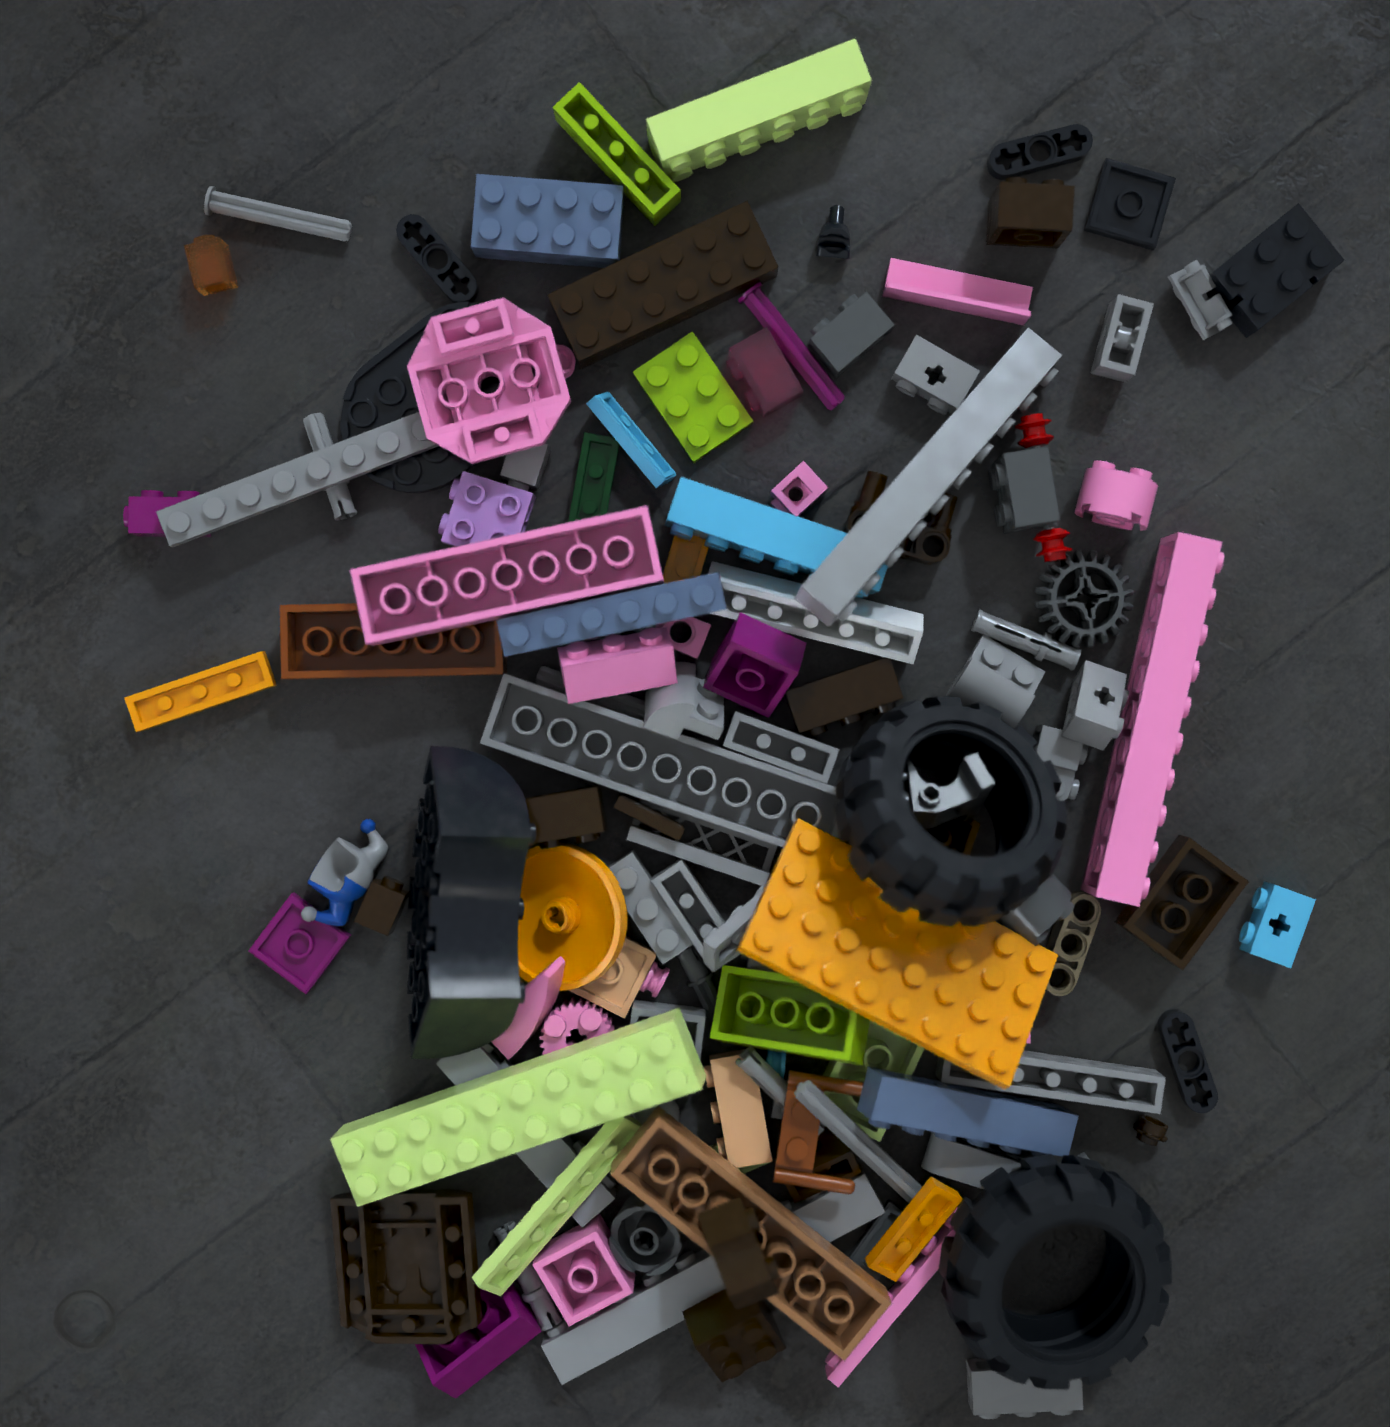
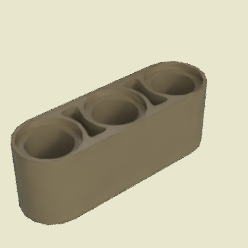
[1046,891,1101,996]

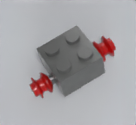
[988,413,1073,563]

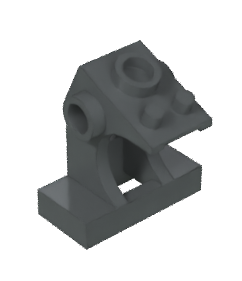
[903,753,995,829]

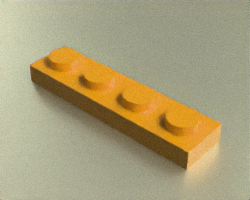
[124,651,277,732]

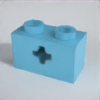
[1239,881,1316,968]

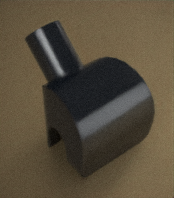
[815,205,850,259]

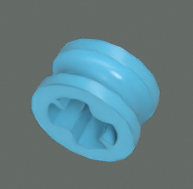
[766,1050,786,1079]

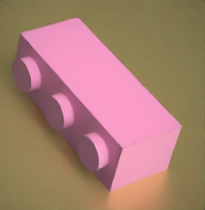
[557,627,678,704]

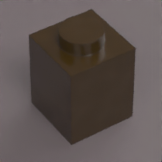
[354,876,409,936]

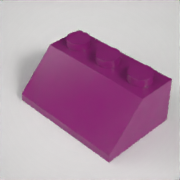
[415,1283,542,1399]

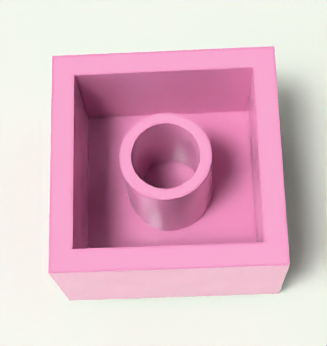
[532,1214,636,1326]

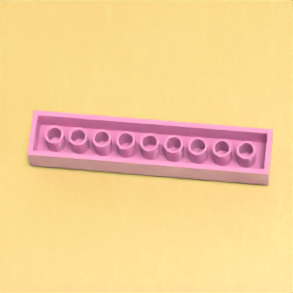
[1081,532,1224,907]

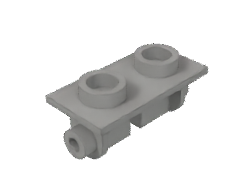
[1168,260,1233,340]

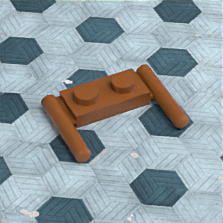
[773,1070,864,1194]

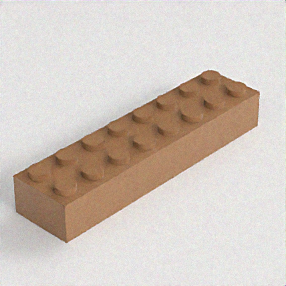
[611,1106,892,1361]

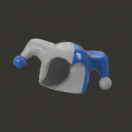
[301,819,389,926]

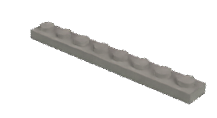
[156,412,438,548]

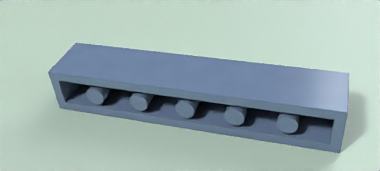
[497,572,727,657]
[857,1066,1079,1157]

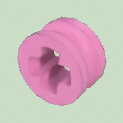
[640,961,670,998]

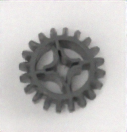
[1034,550,1134,648]

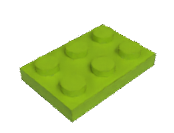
[633,331,754,464]

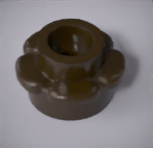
[1133,1114,1168,1146]

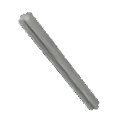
[794,1081,922,1203]

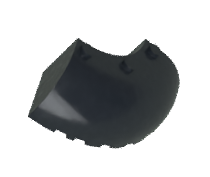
[407,746,536,1059]

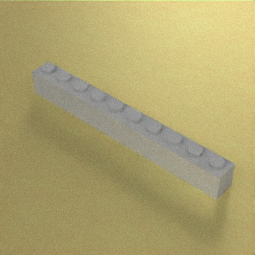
[795,327,1062,627]
[541,1165,885,1385]

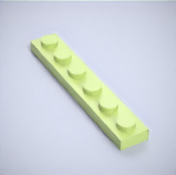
[472,1115,642,1296]

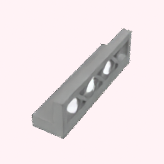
[626,799,777,886]

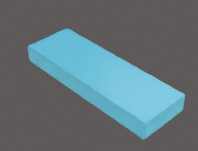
[586,392,676,488]

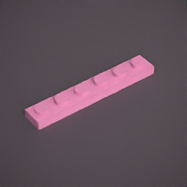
[825,1207,958,1388]

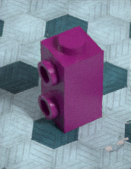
[123,490,211,537]

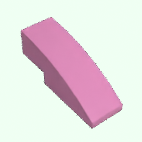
[491,956,565,1060]

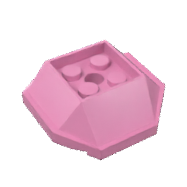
[407,298,571,464]

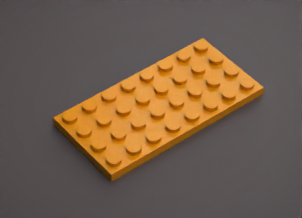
[736,818,1058,1089]

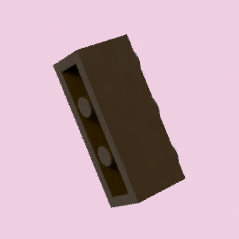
[784,658,903,738]

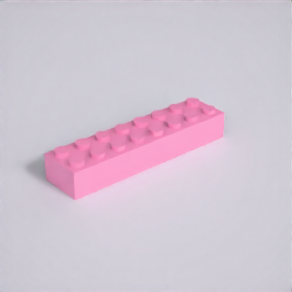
[350,506,664,646]

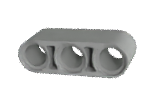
[921,1132,1023,1189]

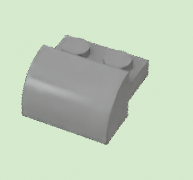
[945,634,1045,729]
[644,662,724,740]

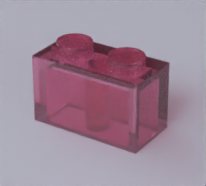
[726,327,803,417]

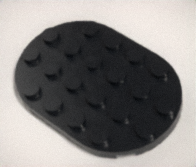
[340,301,500,493]

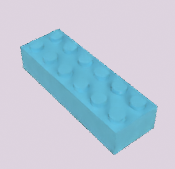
[664,477,888,599]

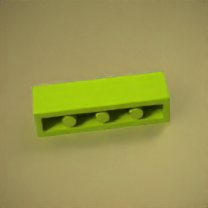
[553,82,681,226]

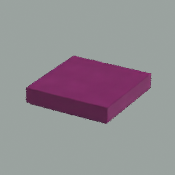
[248,892,352,994]

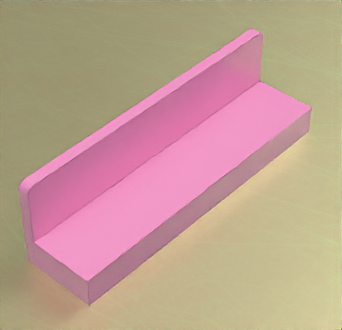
[882,258,1033,325]

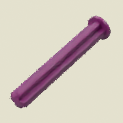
[738,282,845,410]

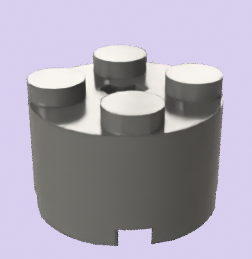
[996,873,1074,946]
[609,1194,688,1276]

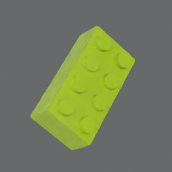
[710,965,870,1066]

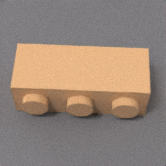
[704,1049,773,1168]

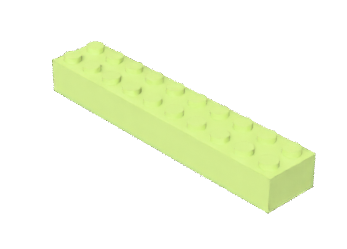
[330,1007,706,1207]

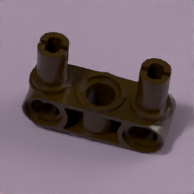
[844,471,958,565]

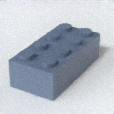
[471,174,625,268]

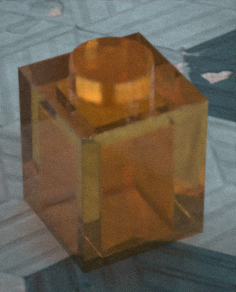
[184,235,238,296]

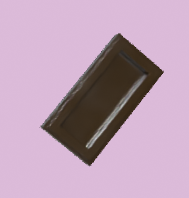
[614,794,685,841]

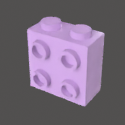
[438,471,536,547]

